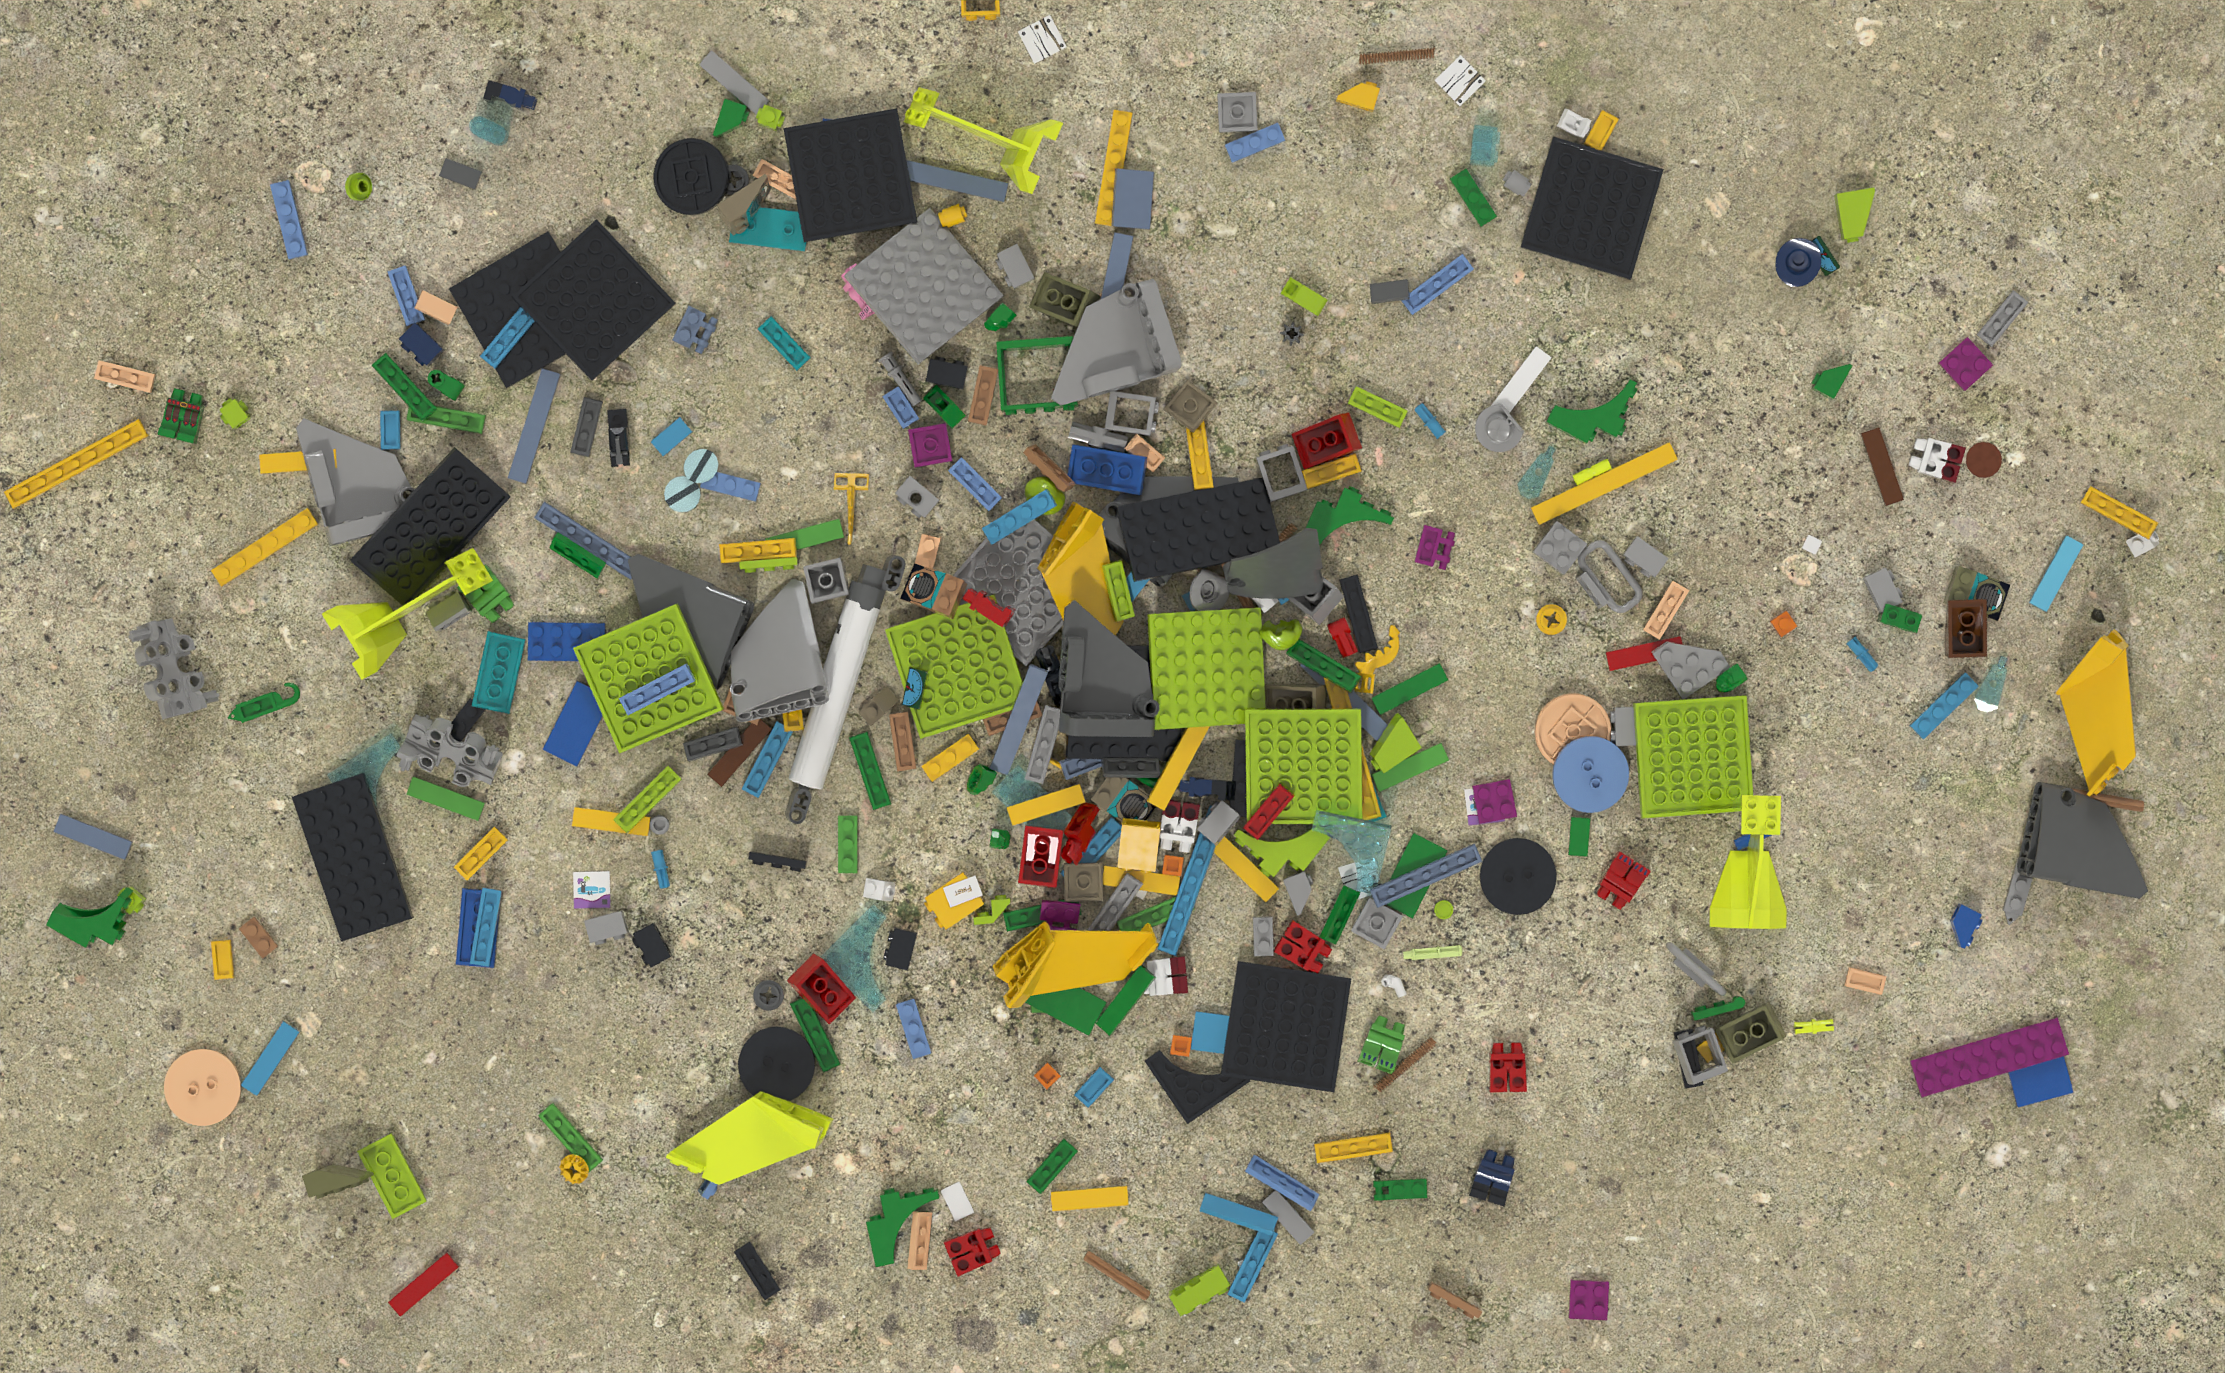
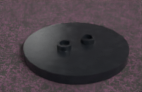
[653,138,730,215]
[1480,838,1557,915]
[738,1026,815,1101]

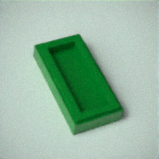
[1568,817,1591,857]

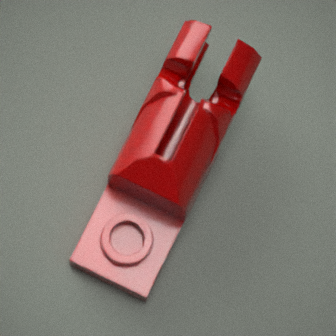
[1061,802,1100,865]

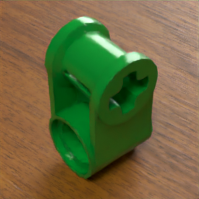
[428,370,466,402]

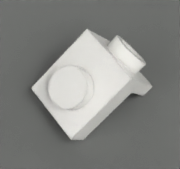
[1557,109,1591,137]
[2126,531,2159,557]
[863,878,895,901]

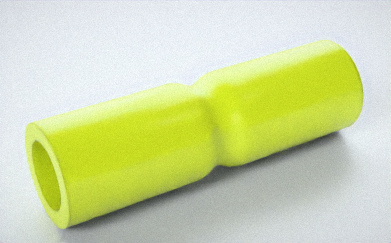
[1572,459,1612,485]

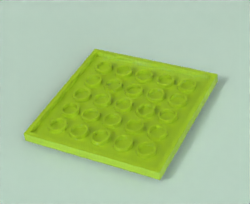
[885,594,1023,739]
[573,603,724,754]
[1147,607,1266,730]
[1633,695,1753,818]
[1245,708,1363,824]

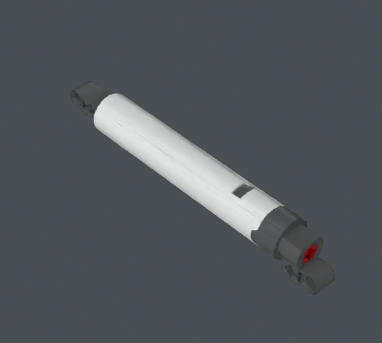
[785,555,906,824]

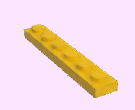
[1095,110,1133,227]
[211,508,318,587]

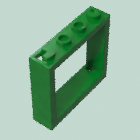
[996,336,1079,415]

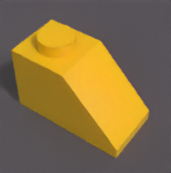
[1336,81,1380,112]

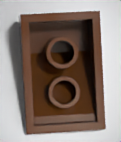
[1944,599,1987,658]

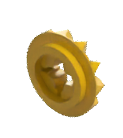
[1536,604,1567,635]
[559,1154,589,1184]

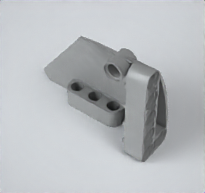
[1051,279,1182,406]
[296,418,415,546]
[730,578,829,722]

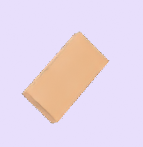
[414,290,457,325]
[1124,434,1165,472]
[1844,967,1887,995]

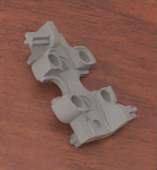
[128,618,219,720]
[397,714,503,787]

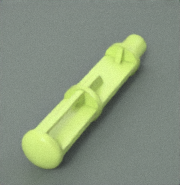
[1403,945,1463,960]

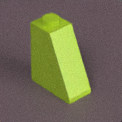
[1834,187,1875,243]
[1369,713,1422,773]

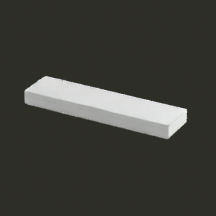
[1491,346,1551,413]

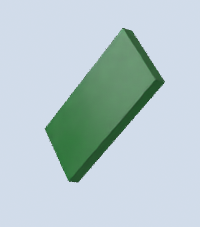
[1385,833,1448,919]
[1025,988,1107,1036]

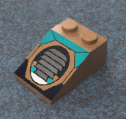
[900,563,967,619]

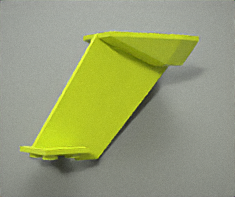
[903,87,1063,194]
[322,548,493,680]
[1709,795,1787,929]
[666,1091,834,1185]

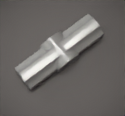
[1068,422,1128,453]

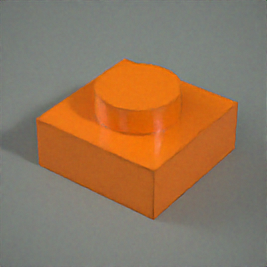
[1770,611,1798,637]
[1162,855,1184,876]
[1170,1035,1192,1057]
[1034,1062,1061,1089]

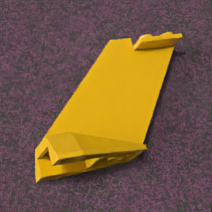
[1037,502,1124,636]
[2056,629,2136,797]
[992,922,1158,1008]

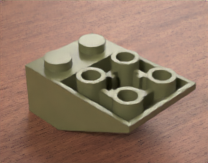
[302,1164,374,1199]

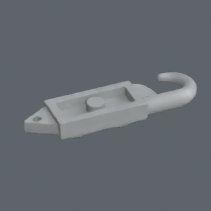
[2002,857,2032,925]

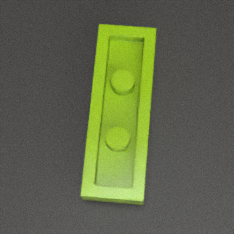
[1347,386,1408,428]
[739,557,799,573]
[1102,560,1135,622]

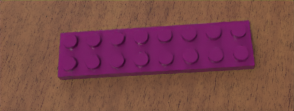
[1909,1018,2069,1098]

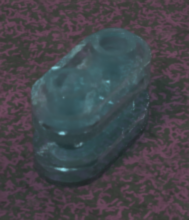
[469,116,509,146]

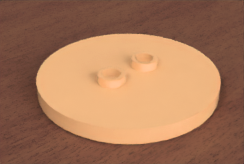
[1534,693,1611,765]
[164,1049,242,1126]

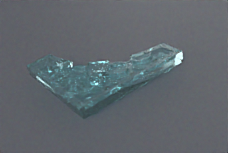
[327,733,401,830]
[1312,810,1392,894]
[821,904,887,1012]

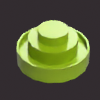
[345,173,372,201]

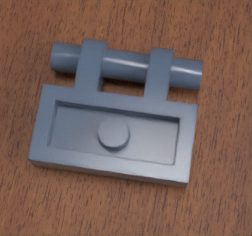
[672,306,718,354]

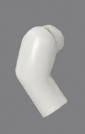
[1381,975,1407,998]

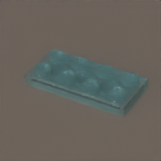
[992,765,1072,830]

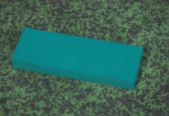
[758,316,811,371]

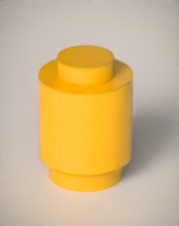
[938,204,968,228]

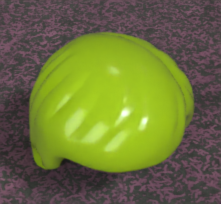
[1025,476,1065,515]
[1260,619,1302,651]

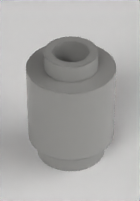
[1502,170,1532,197]

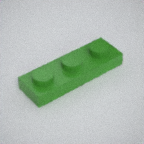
[838,816,858,873]

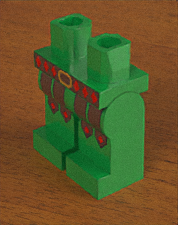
[157,388,205,444]

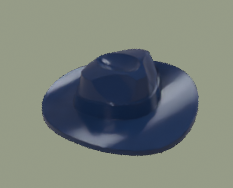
[1775,238,1821,287]

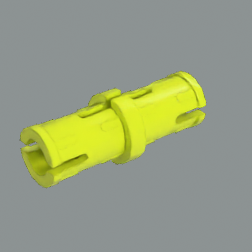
[1794,1019,1834,1034]

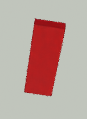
[1243,783,1295,840]

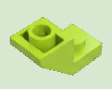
[1280,277,1328,316]
[973,895,1011,925]

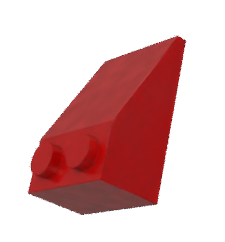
[1291,413,1362,470]
[1018,826,1063,888]
[787,954,856,1025]

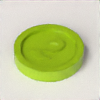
[1434,900,1453,919]

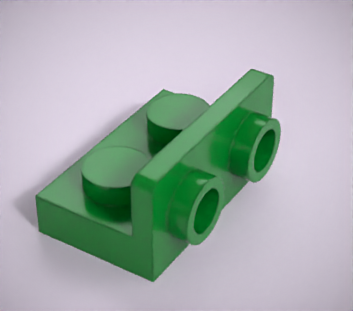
[1877,604,1922,633]

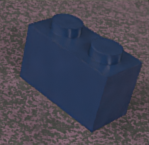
[399,322,445,366]

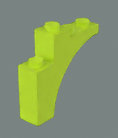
[1233,824,1332,877]

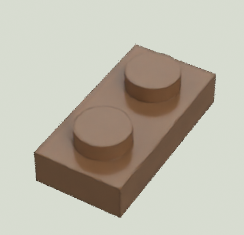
[239,917,279,959]

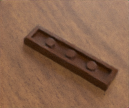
[1861,428,1904,506]
[707,719,772,787]

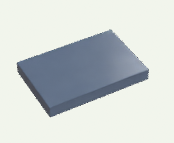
[1111,169,1154,230]

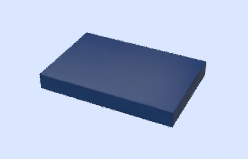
[2008,1057,2074,1107]

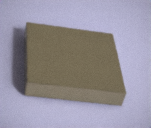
[1163,380,1217,433]
[1064,863,1103,902]

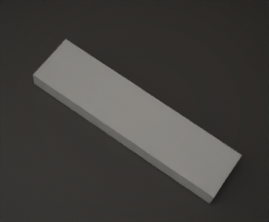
[699,50,770,115]
[1025,705,1060,784]
[1087,872,1143,931]

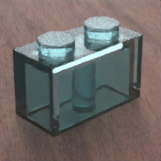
[1469,125,1500,167]

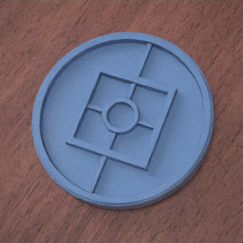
[1552,736,1629,813]

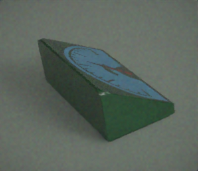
[1811,236,1840,276]
[902,667,928,710]

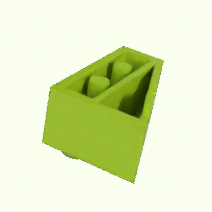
[1169,1264,1230,1317]

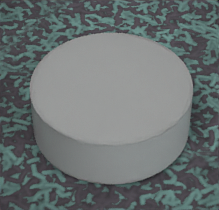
[650,815,670,835]

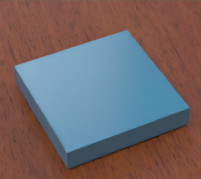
[1191,1011,1229,1054]

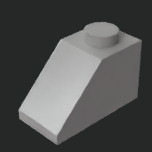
[1283,871,1313,916]

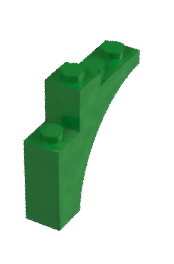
[1545,379,1638,444]
[1305,486,1394,546]
[46,887,133,948]
[866,1187,940,1267]

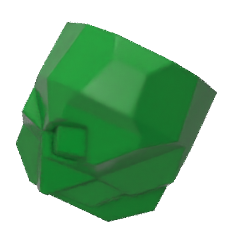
[984,303,1017,332]
[1716,663,1748,693]
[967,763,997,795]
[989,828,1011,849]

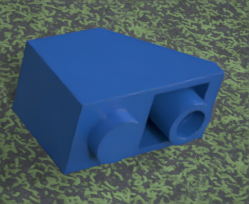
[1950,904,1982,949]

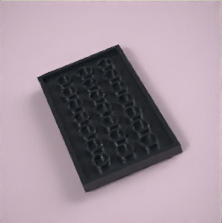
[350,447,511,606]
[1116,477,1280,582]
[292,773,414,942]

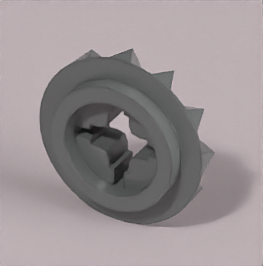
[726,165,749,195]
[753,980,784,1011]

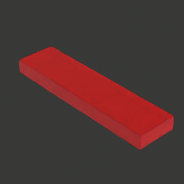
[1605,636,1683,671]
[388,1253,459,1317]

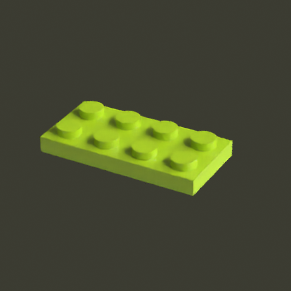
[357,1133,427,1219]

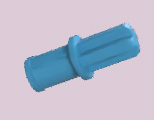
[1414,403,1446,439]
[1846,636,1878,672]
[651,850,670,889]

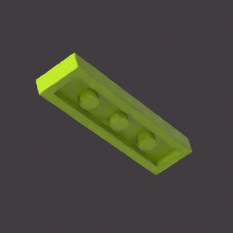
[613,766,682,834]

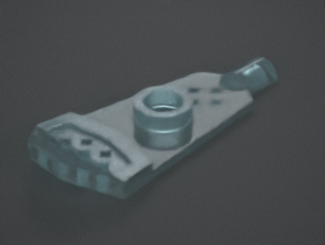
[1517,445,1556,499]
[1974,656,2008,712]

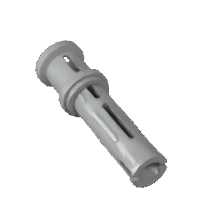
[878,351,922,407]

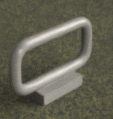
[1576,540,1642,613]
[1666,942,1726,996]

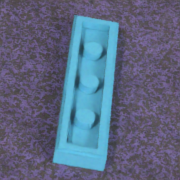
[2029,535,2083,612]

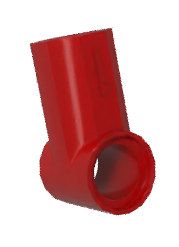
[1327,617,1358,658]

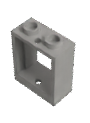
[1105,391,1159,436]
[1256,444,1307,502]
[1673,1025,1728,1085]

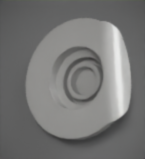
[1475,403,1524,452]
[1190,568,1229,611]

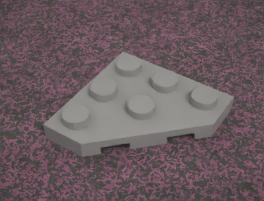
[1651,641,1731,700]

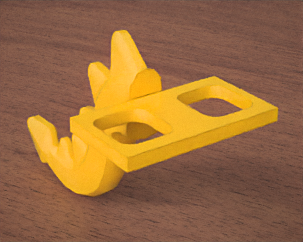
[834,473,869,545]
[1354,625,1400,694]

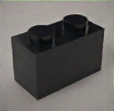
[926,356,968,390]
[632,922,672,967]
[883,927,918,971]

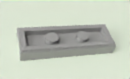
[1976,290,2028,347]
[1262,1190,1314,1245]

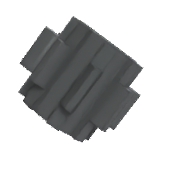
[1280,322,1304,346]

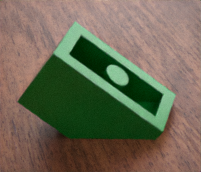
[713,99,750,138]
[1811,364,1853,400]
[923,385,966,429]

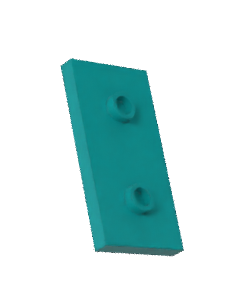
[729,207,807,252]
[471,631,525,714]

